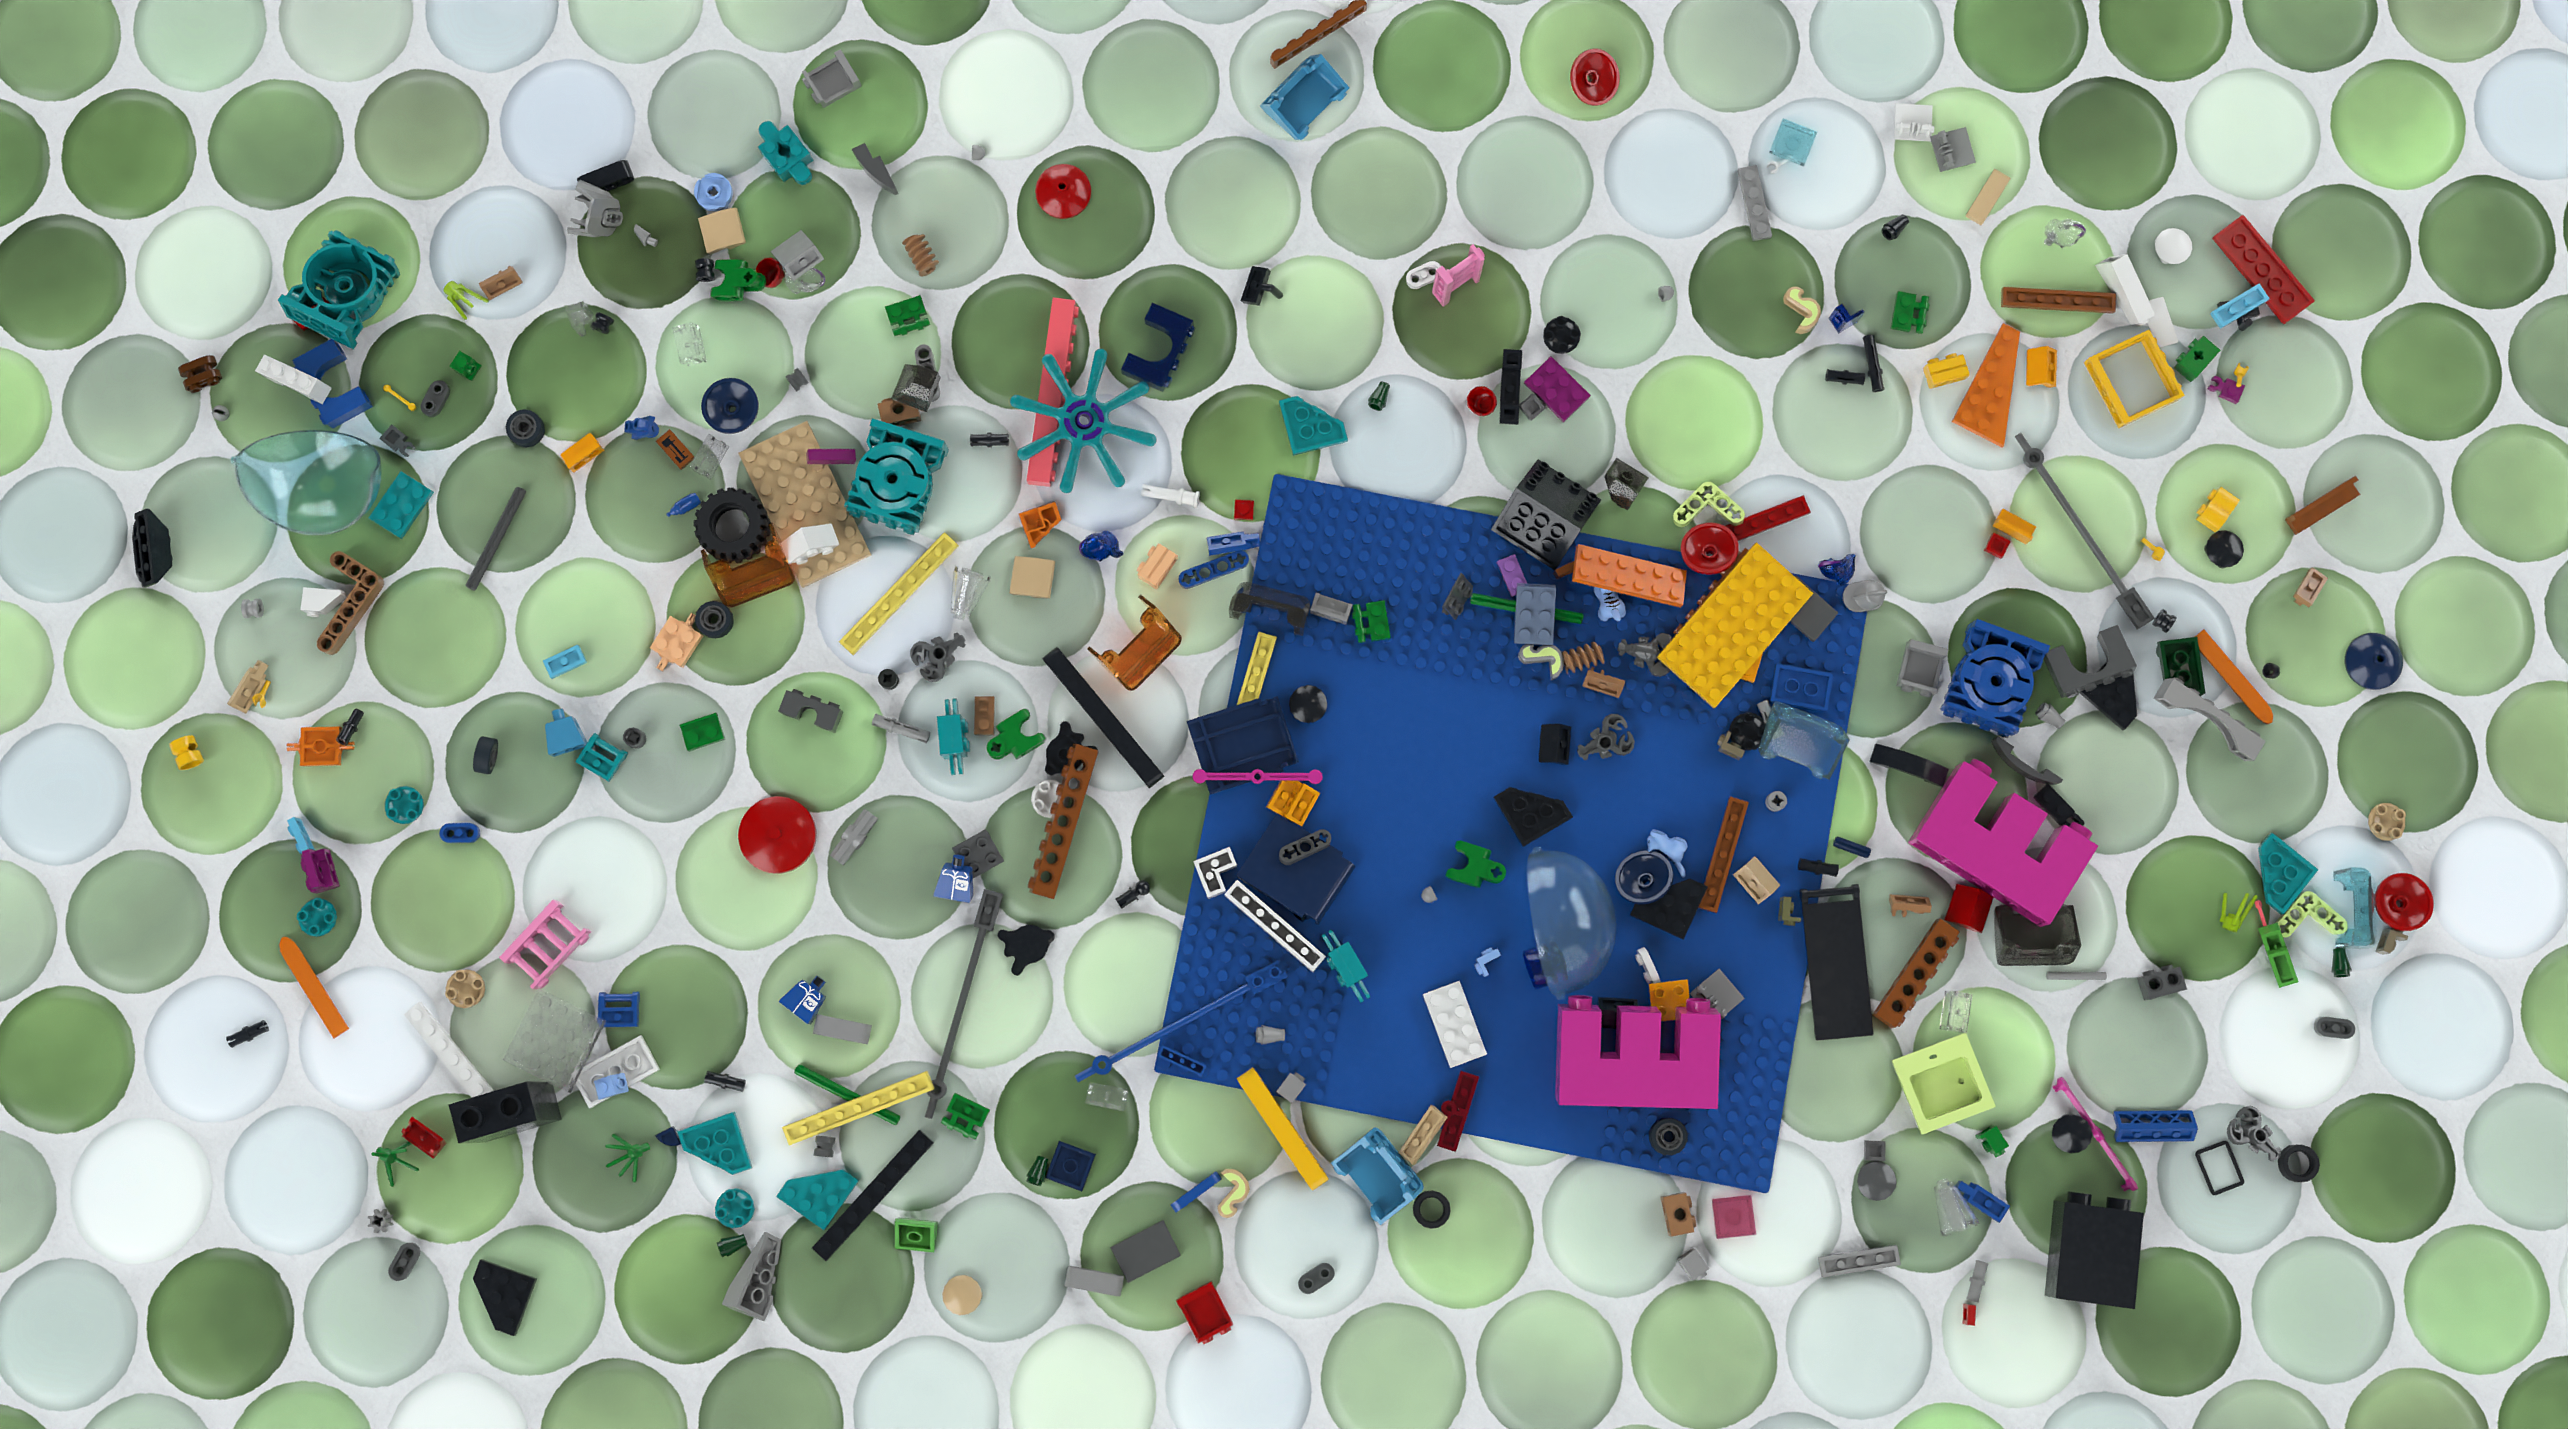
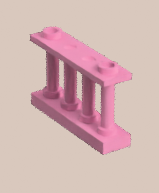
[1432,244,1485,307]
[499,900,591,990]

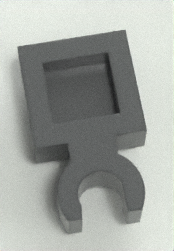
[379,424,416,457]

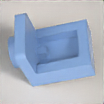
[1474,947,1501,977]
[594,1073,629,1100]

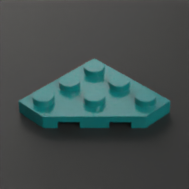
[1279,396,1348,456]
[2258,833,2318,915]
[677,1112,753,1175]
[776,1170,859,1230]

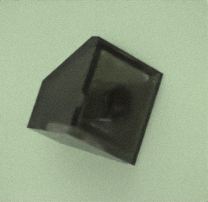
[891,364,941,412]
[1604,458,1649,510]

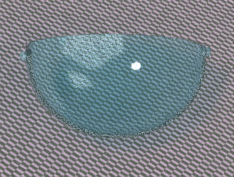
[231,430,382,535]
[1527,847,1617,1000]

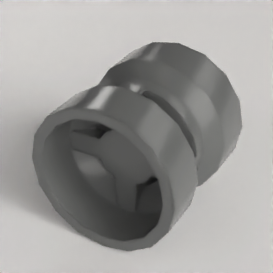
[623,727,646,749]
[813,1136,835,1157]

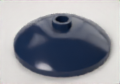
[701,378,759,434]
[2344,633,2403,690]
[1615,851,1673,904]

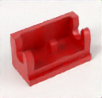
[401,1117,446,1159]

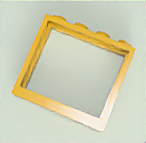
[2084,330,2185,428]

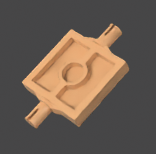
[650,613,703,672]

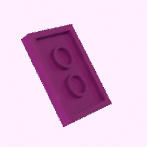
[1524,356,1591,423]

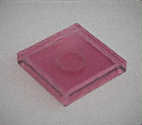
[1711,1195,1756,1239]

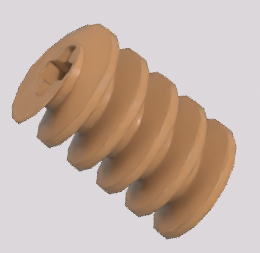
[902,234,939,277]
[1562,642,1605,674]

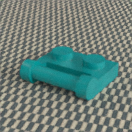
[575,733,628,782]

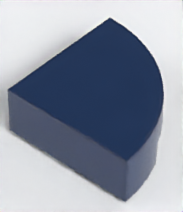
[655,1126,681,1146]

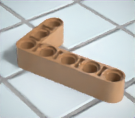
[317,551,384,655]

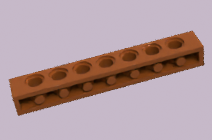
[1028,744,1098,899]

